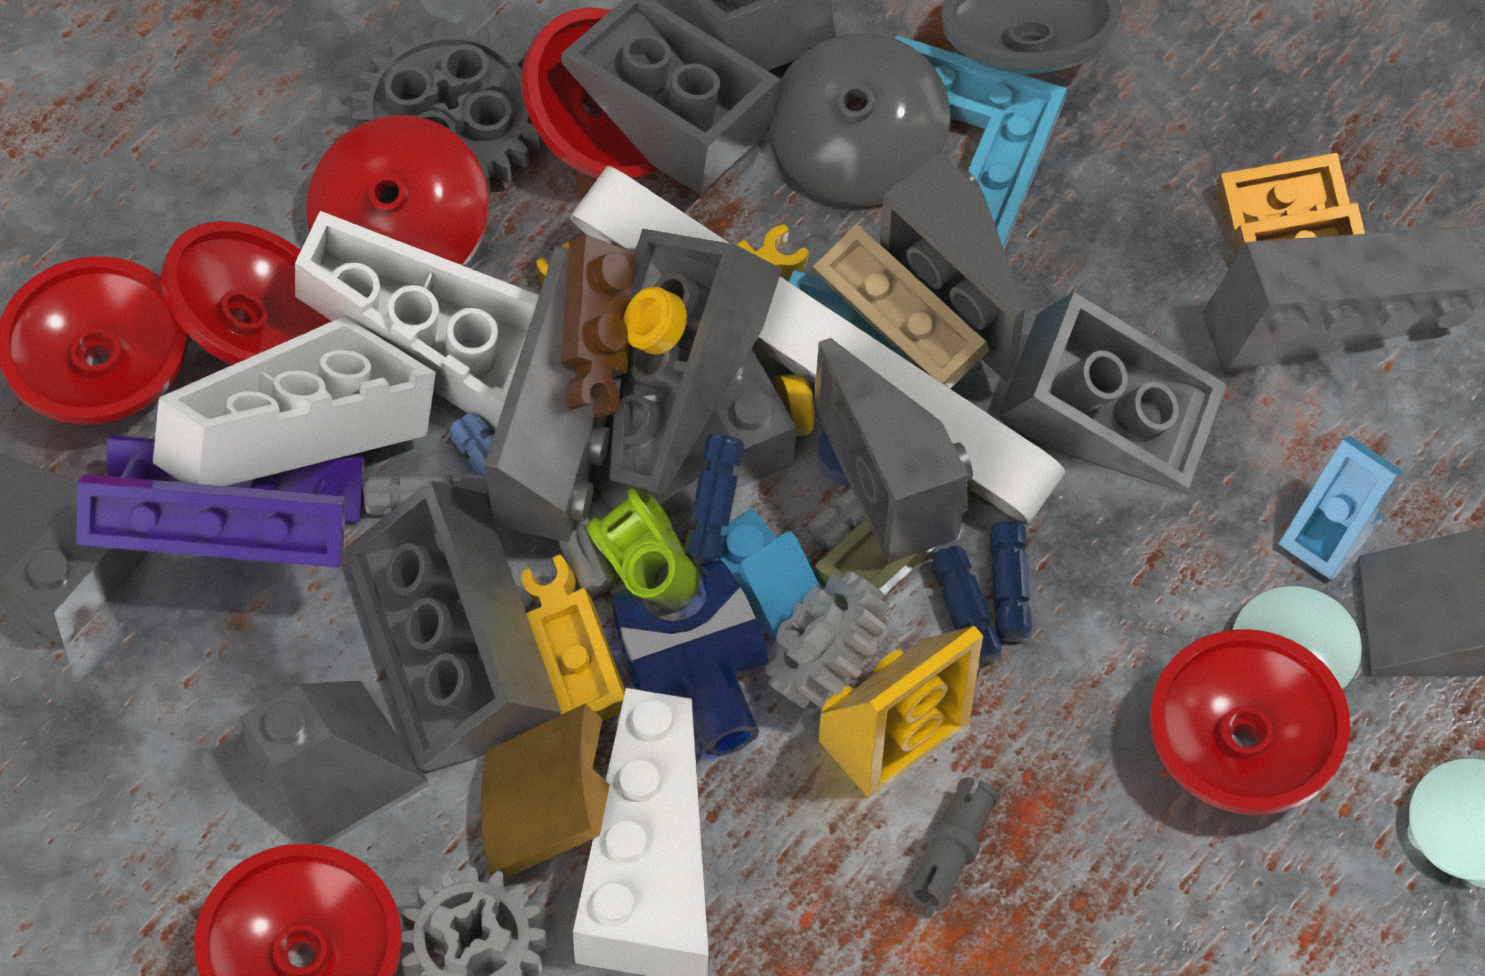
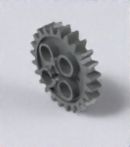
[351,21,542,194]

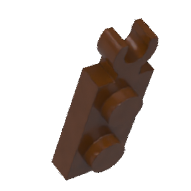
[561,235,635,418]

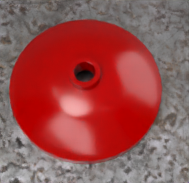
[522,7,658,180]
[306,115,490,266]
[161,221,332,365]
[0,256,188,424]
[1150,629,1351,815]
[194,844,402,976]

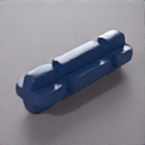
[685,434,744,562]
[990,520,1032,642]
[932,545,1002,667]

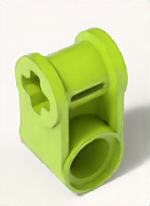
[586,486,701,610]

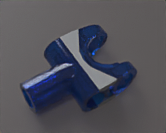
[611,558,768,756]

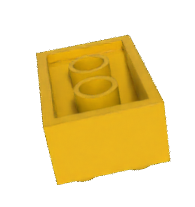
[818,626,983,798]

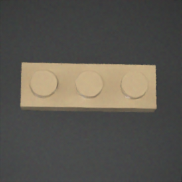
[812,224,990,389]

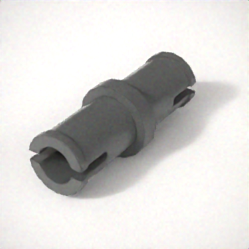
[906,777,999,911]

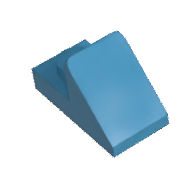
[1278,436,1404,580]
[708,508,820,643]

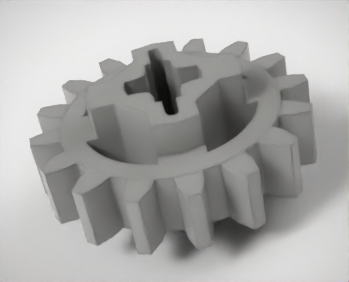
[765,571,889,708]
[401,867,546,976]

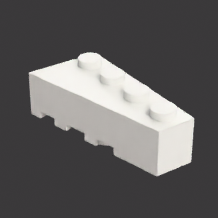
[295,211,539,432]
[153,316,436,486]
[573,688,709,976]

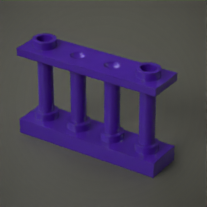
[76,435,364,568]

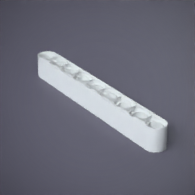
[570,166,1066,525]

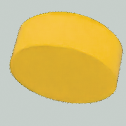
[623,286,687,355]
[774,373,815,437]

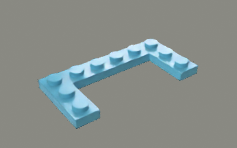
[789,35,1067,363]

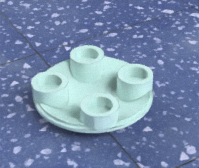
[1233,586,1362,690]
[1408,759,1485,888]

